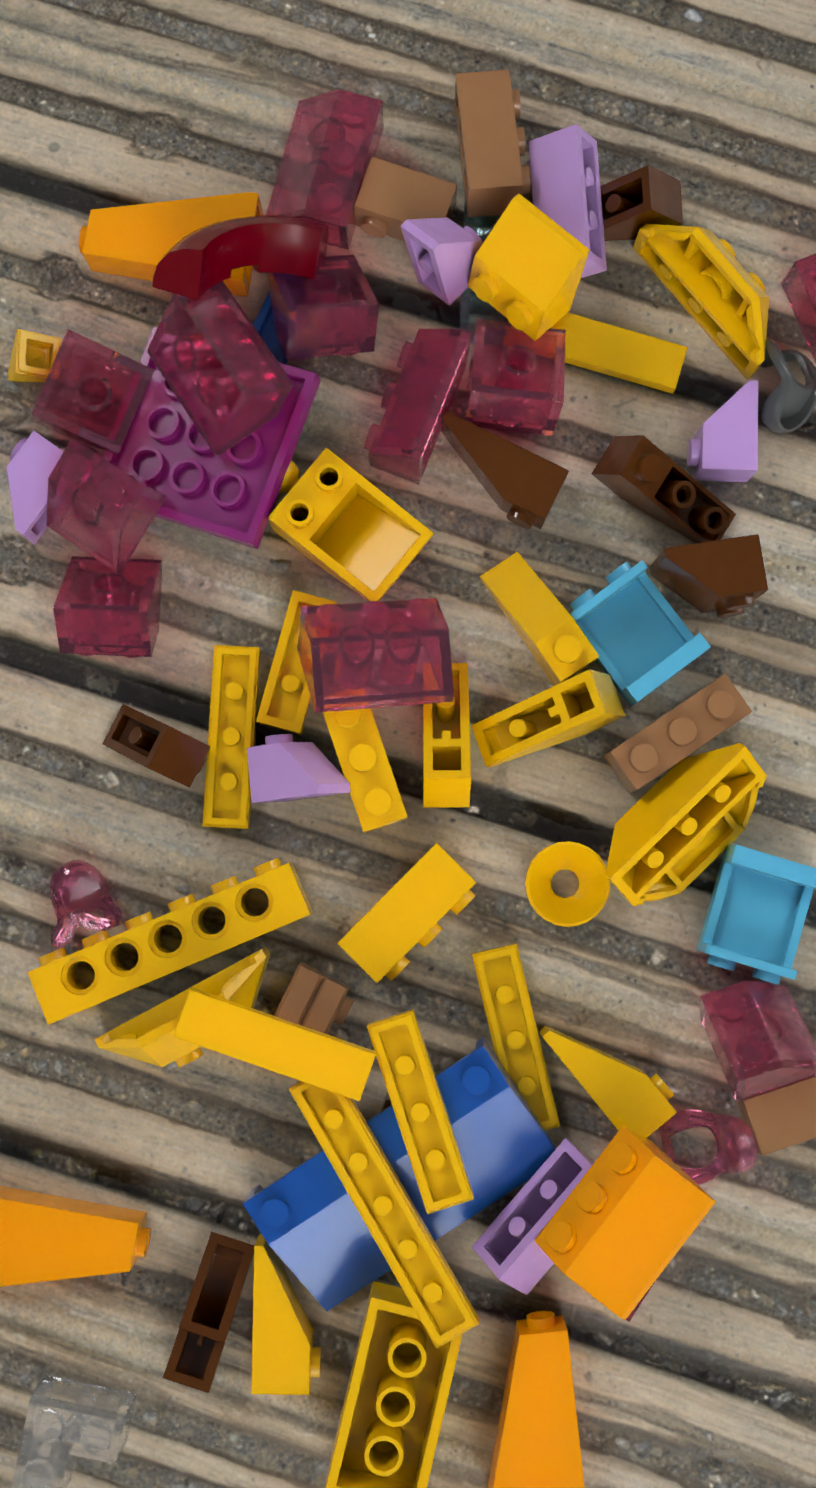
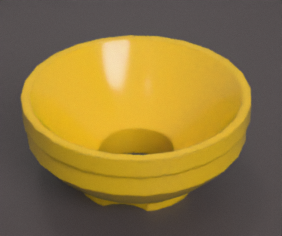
[525,841,610,927]

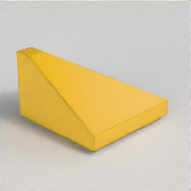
[7,329,62,383]

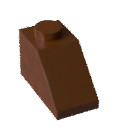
[600,165,683,241]
[103,704,211,788]

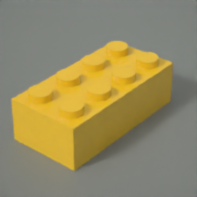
[325,1281,463,1488]

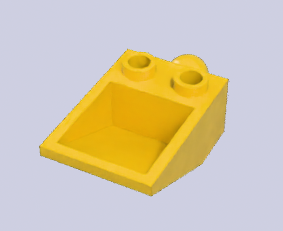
[268,447,434,606]

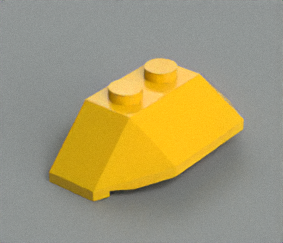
[633,224,769,380]
[605,743,767,907]
[94,947,270,1068]

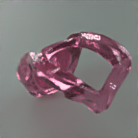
[50,860,122,950]
[660,1109,758,1185]

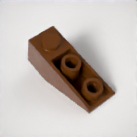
[592,435,736,543]

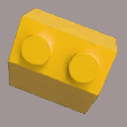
[468,194,590,341]

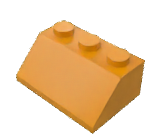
[534,1125,716,1320]

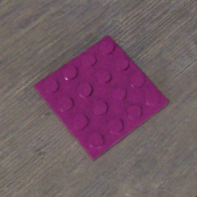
[90,327,321,549]

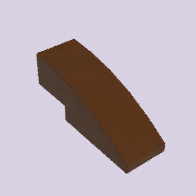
[163,1231,254,1393]

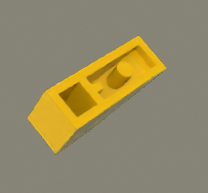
[480,552,599,686]
[423,663,471,808]
[471,669,626,768]
[538,1026,677,1138]
[251,1234,322,1395]

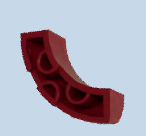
[152,216,329,301]

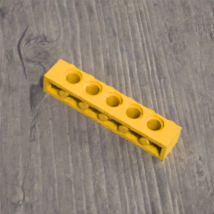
[27,858,313,1025]

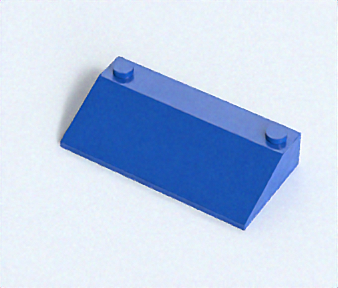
[243,1037,556,1311]

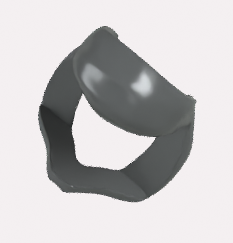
[760,339,816,434]

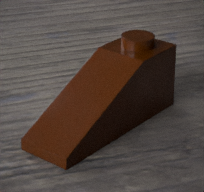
[441,410,569,529]

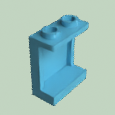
[569,560,711,707]
[696,844,816,985]

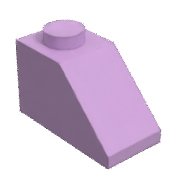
[400,217,483,306]
[687,380,758,482]
[6,431,88,545]
[247,734,351,803]

